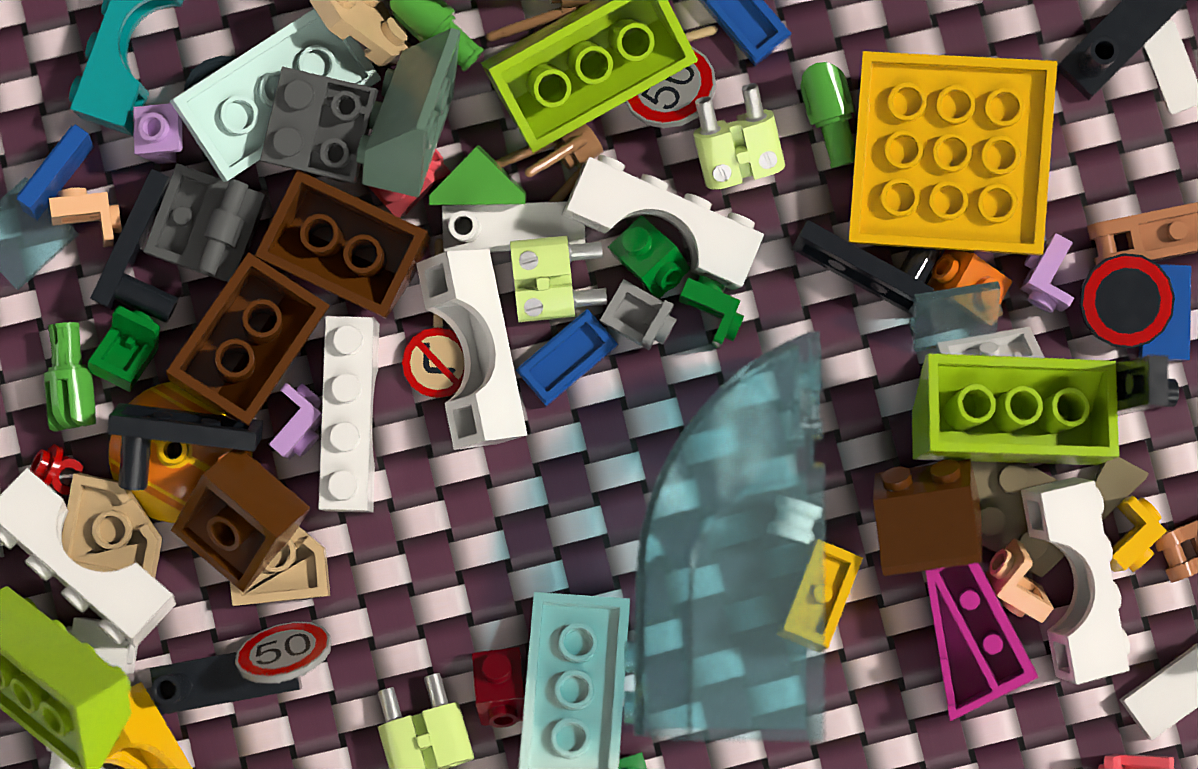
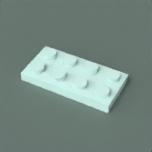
[170,8,381,182]
[519,592,630,769]

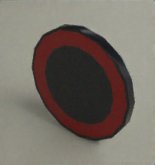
[1079,253,1175,348]

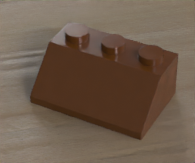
[255,170,431,319]
[166,252,330,426]

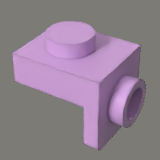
[133,103,183,164]
[1020,233,1074,313]
[269,383,323,460]

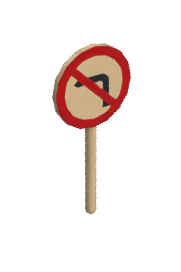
[402,238,465,398]

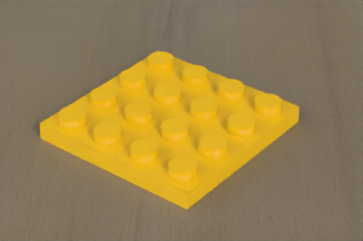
[849,51,1057,256]

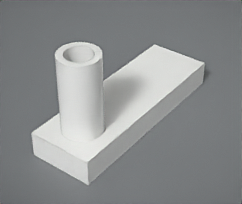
[442,202,585,252]
[1119,643,1198,740]

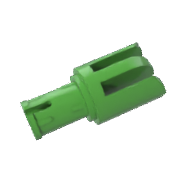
[390,0,484,72]
[800,62,856,168]
[44,322,97,432]

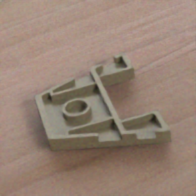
[971,457,1149,577]

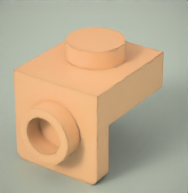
[49,188,122,247]
[985,538,1054,623]

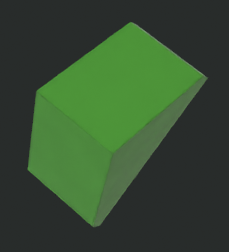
[429,145,526,205]

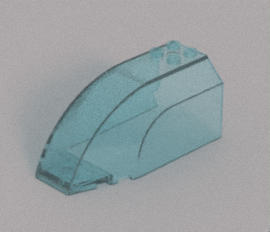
[624,331,824,741]

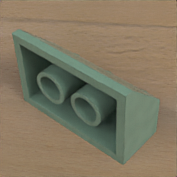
[356,28,461,198]

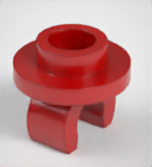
[30,444,84,495]

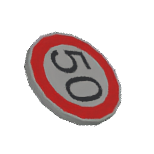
[625,46,716,128]
[235,622,331,683]

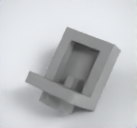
[600,279,677,350]

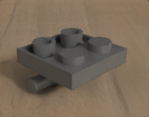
[260,66,378,184]
[143,163,268,283]

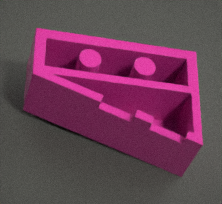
[925,563,1038,721]

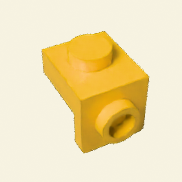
[1110,496,1167,572]

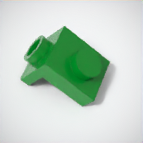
[607,215,690,299]
[679,276,744,349]
[88,306,160,392]

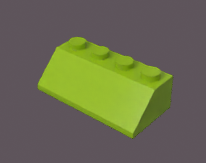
[481,0,698,153]
[912,353,1119,465]
[0,586,131,769]

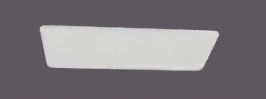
[1144,20,1198,114]

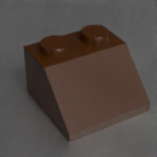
[171,449,311,592]
[873,459,982,576]

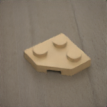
[309,0,412,66]
[62,473,162,579]
[230,527,330,606]

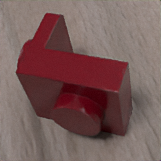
[472,647,525,728]

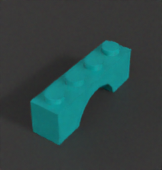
[69,0,183,136]

